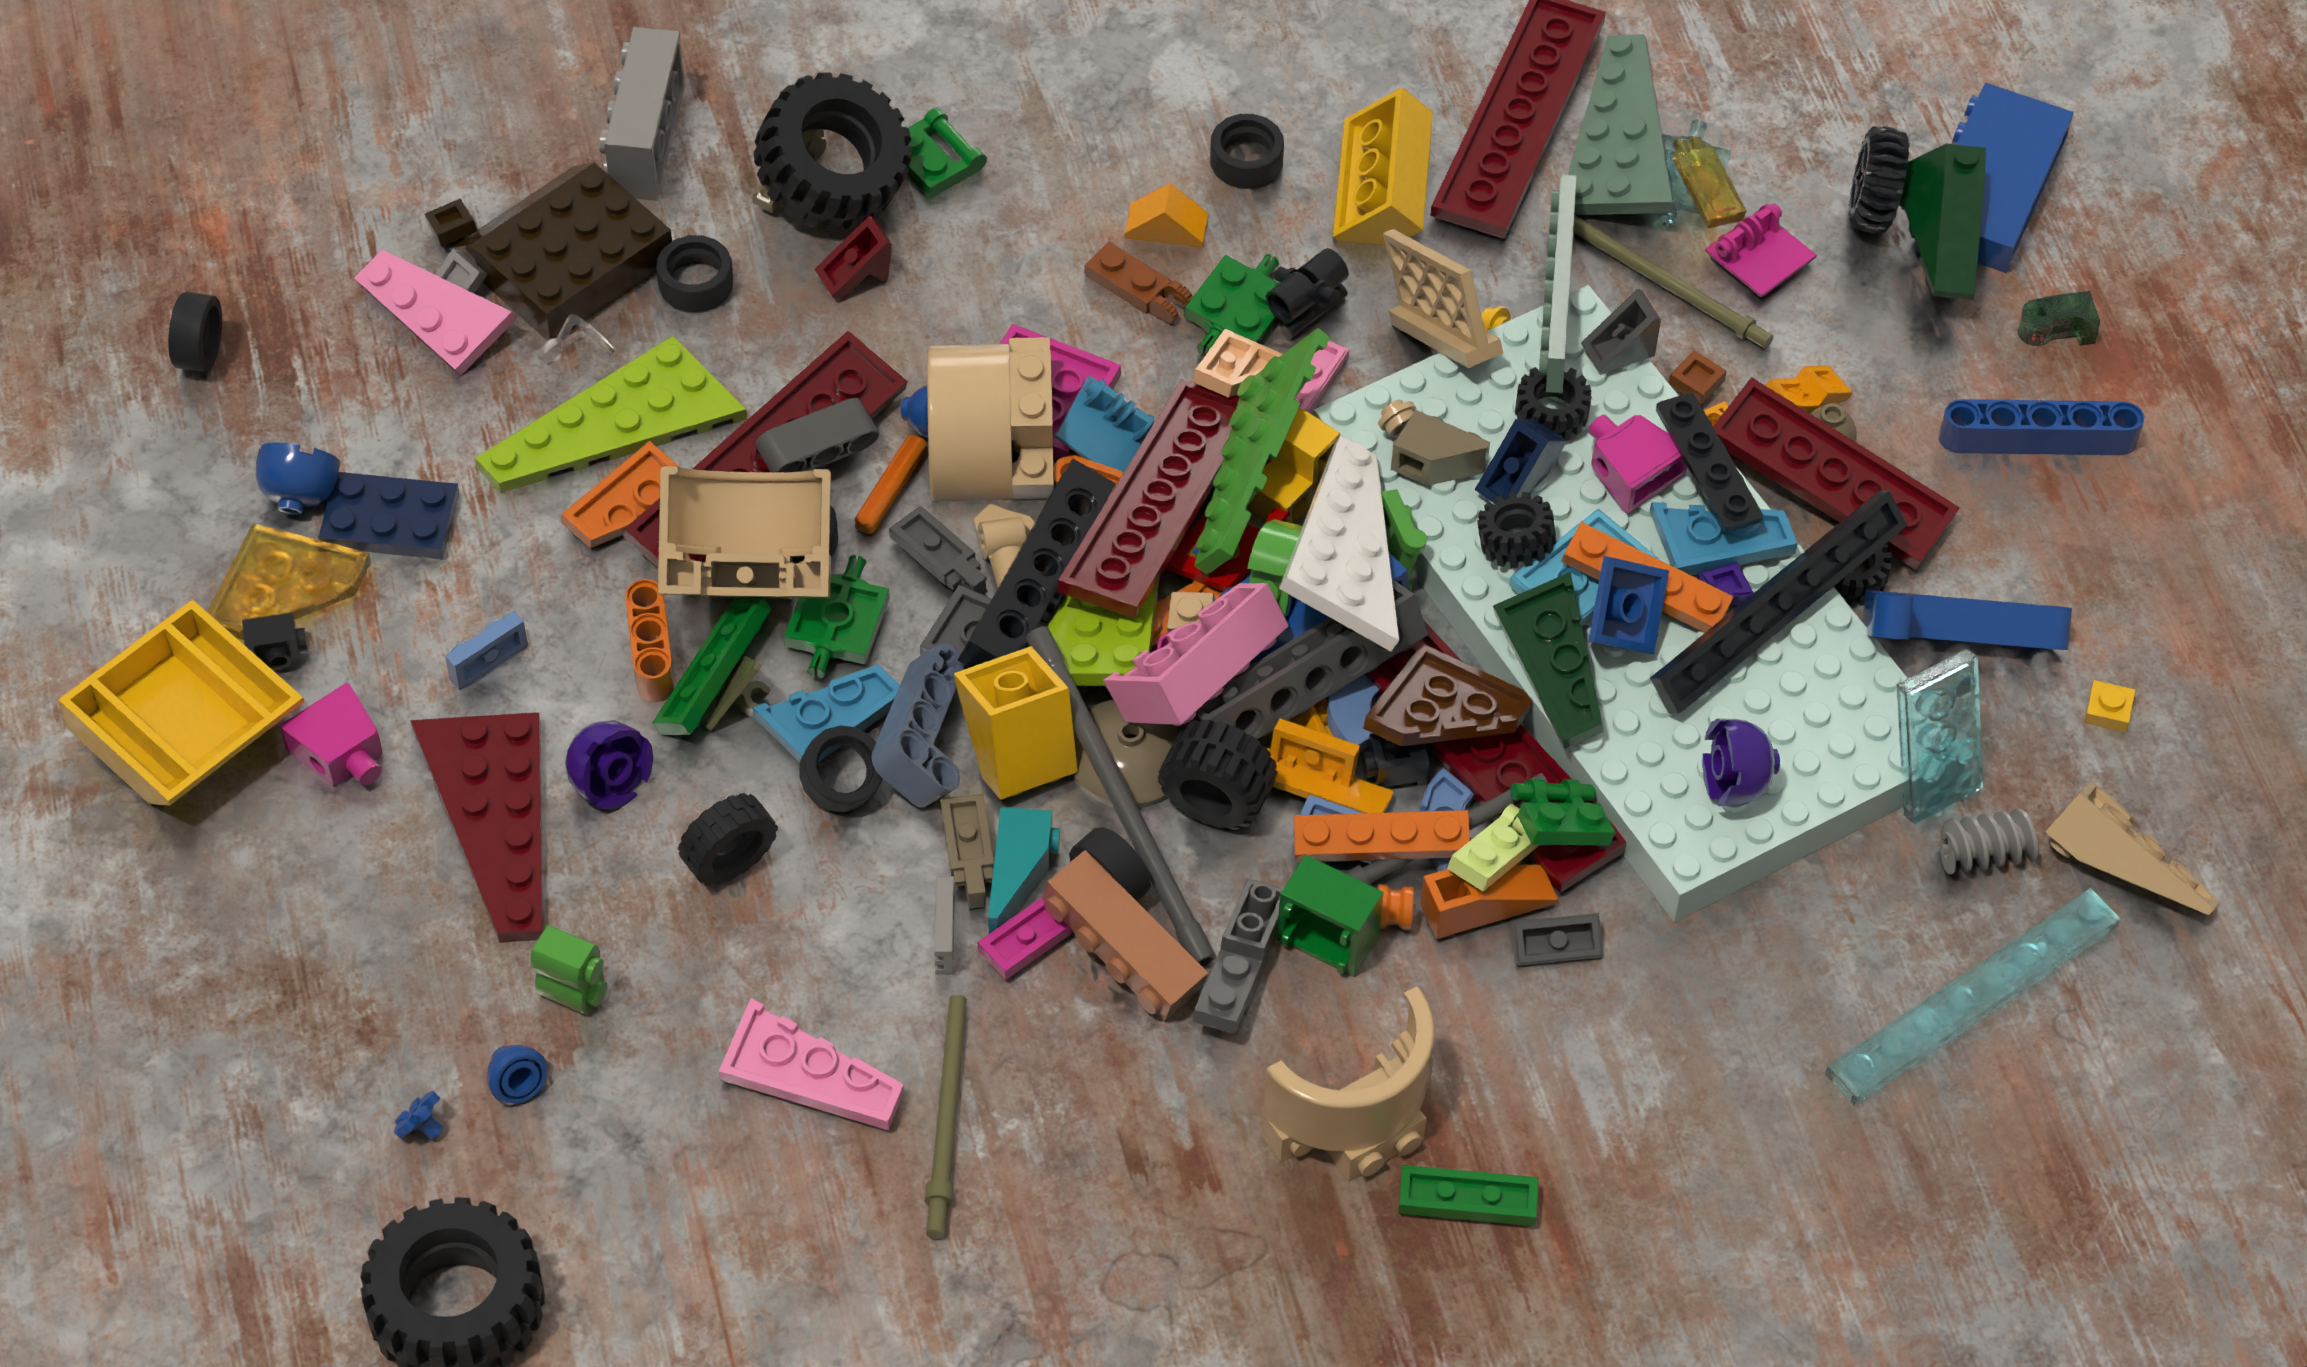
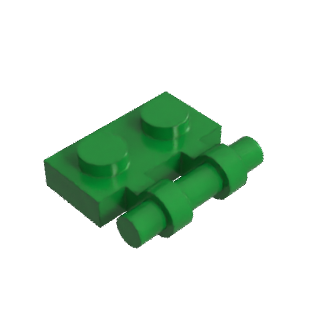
[1510,779,1615,846]

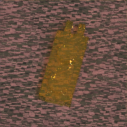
[1673,135,1747,229]

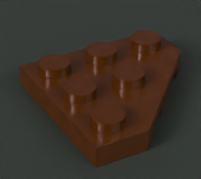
[1363,643,1533,746]

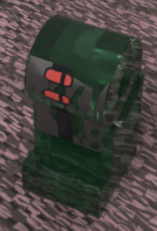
[2018,291,2101,346]

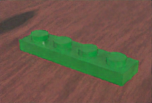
[652,597,772,735]

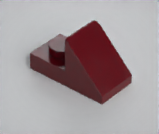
[815,215,892,301]

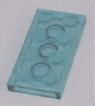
[1896,649,1983,824]

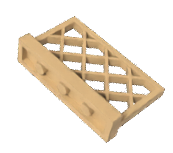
[1383,229,1503,368]

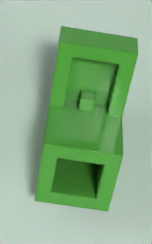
[1247,519,1303,617]

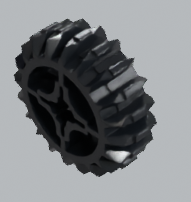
[1848,126,1910,233]

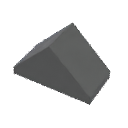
[1581,289,1661,374]

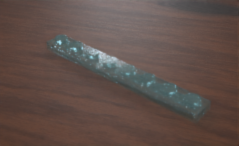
[1825,888,2121,1106]

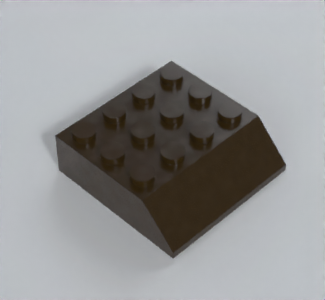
[450,162,672,344]

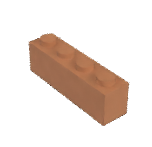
[1042,850,1208,1022]

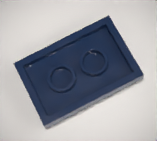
[318,472,460,560]

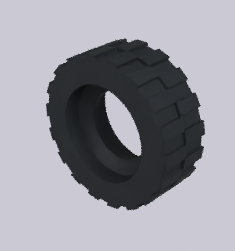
[678,793,778,886]

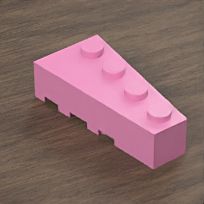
[1103,583,1289,726]

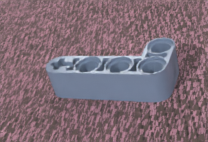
[871,642,964,808]

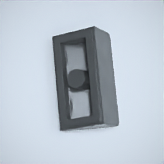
[1508,913,1604,966]

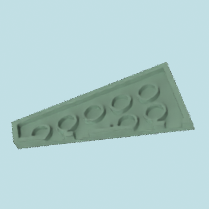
[1568,34,1676,215]

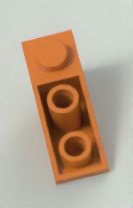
[1420,865,1559,939]

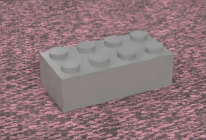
[599,27,685,201]

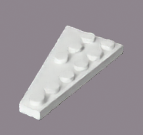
[1279,435,1399,651]

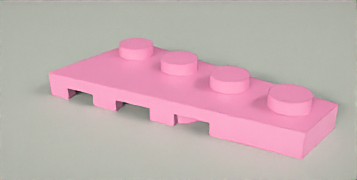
[354,250,517,376]
[719,998,904,1130]

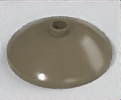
[1071,699,1186,808]

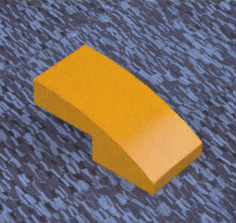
[1766,365,1853,413]

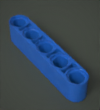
[1939,399,2145,455]

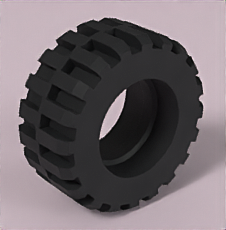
[753,72,912,231]
[360,1197,545,1367]

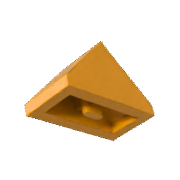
[1125,183,1208,248]

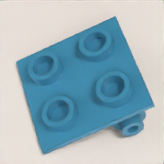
[1055,375,1155,472]

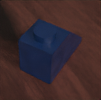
[1475,419,1567,504]

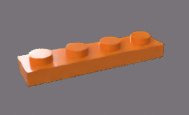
[1561,522,1734,633]
[1294,810,1470,862]

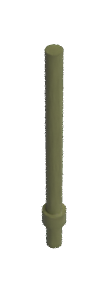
[925,995,967,1239]

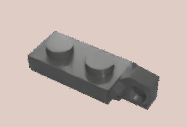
[889,506,988,595]

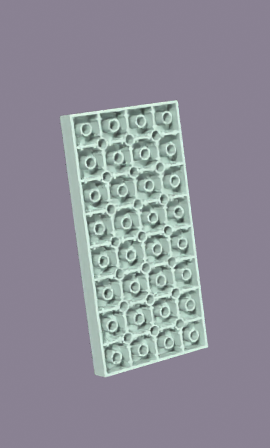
[1314,285,1966,923]

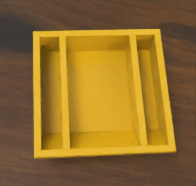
[58,599,304,806]

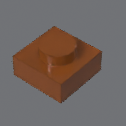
[1669,350,1727,405]

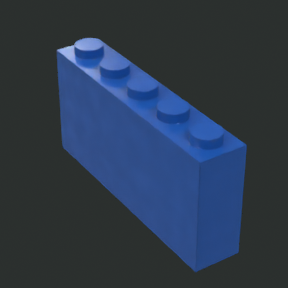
[1952,83,2074,273]

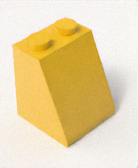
[954,646,1078,800]

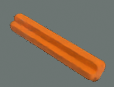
[854,434,927,535]

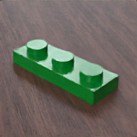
[1398,1165,1538,1226]

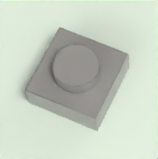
[435,249,488,294]

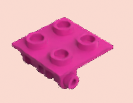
[1705,203,1817,297]

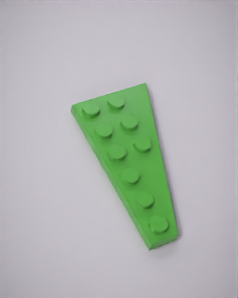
[1194,328,1330,575]

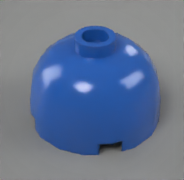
[256,442,340,515]

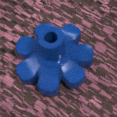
[394,1091,443,1140]

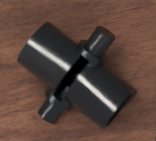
[1266,248,1349,339]

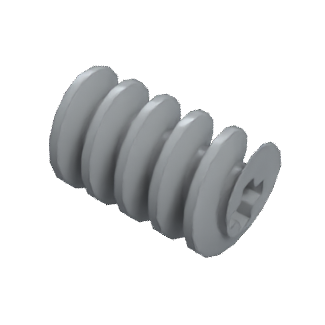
[1940,809,2039,874]

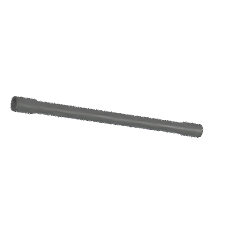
[1025,626,1216,967]

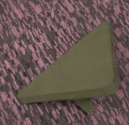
[705,655,771,731]

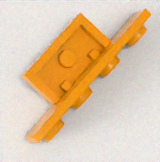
[1263,718,1393,813]

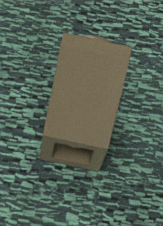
[1391,410,1490,486]

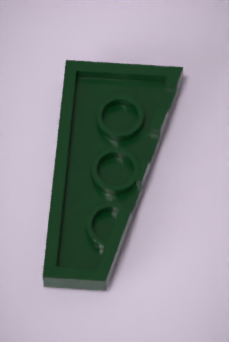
[1493,572,1604,749]

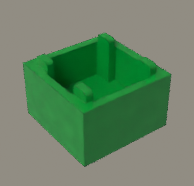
[1277,854,1384,977]

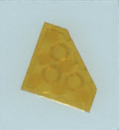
[207,523,371,640]

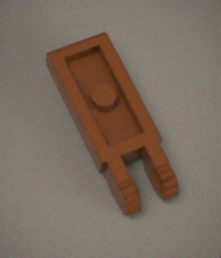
[1084,241,1193,324]

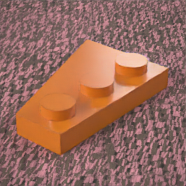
[561,441,679,549]

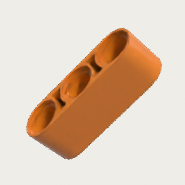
[625,579,675,702]

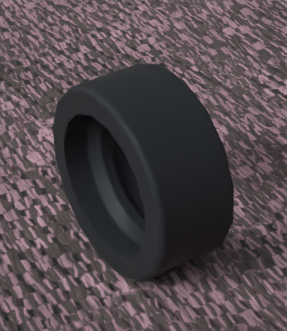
[1210,114,1284,188]
[656,235,733,312]
[168,292,222,372]
[799,725,883,812]
[1069,827,1151,901]

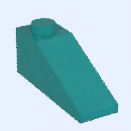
[988,807,1060,934]

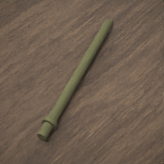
[1573,215,1774,349]

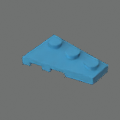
[1650,502,1798,575]
[752,664,900,763]

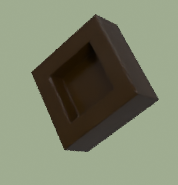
[424,198,478,247]

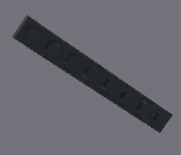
[1650,490,1907,714]

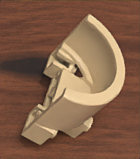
[927,337,1054,501]
[658,466,831,599]
[1261,986,1434,1182]

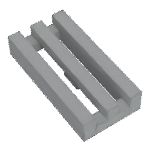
[934,876,955,975]

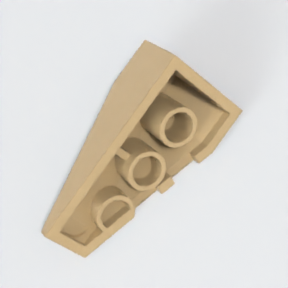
[2045,780,2219,915]

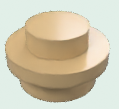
[1378,400,1417,437]

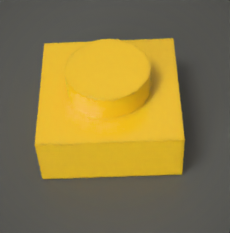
[2084,680,2135,733]

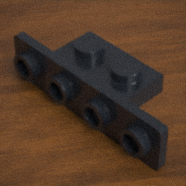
[1656,393,1763,533]

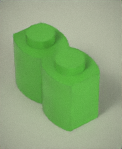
[531,925,607,1015]

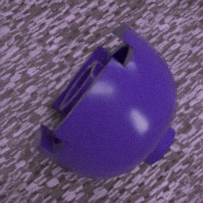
[1702,719,1780,806]
[565,720,654,809]

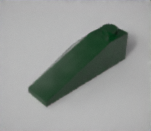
[1900,143,1986,300]

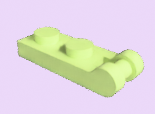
[1447,804,1539,891]

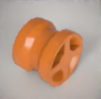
[1378,884,1413,930]

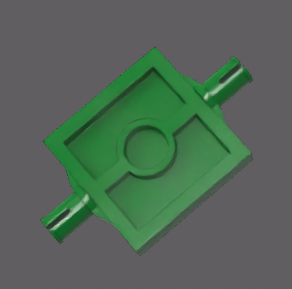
[1183,254,1279,355]
[784,555,890,678]

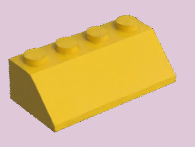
[1333,87,1433,245]

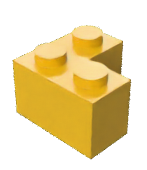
[1247,408,1340,524]

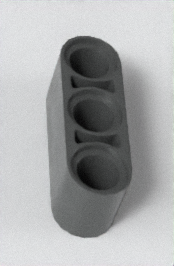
[755,398,880,473]

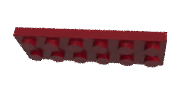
[1713,377,1960,570]

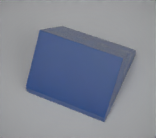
[1588,556,1669,654]

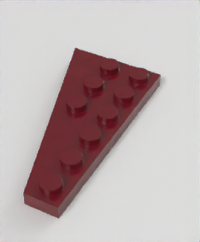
[410,712,543,943]

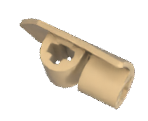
[973,503,1045,588]

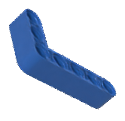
[1863,590,2072,650]

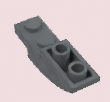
[1192,878,1283,1034]

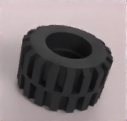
[1158,719,1278,829]

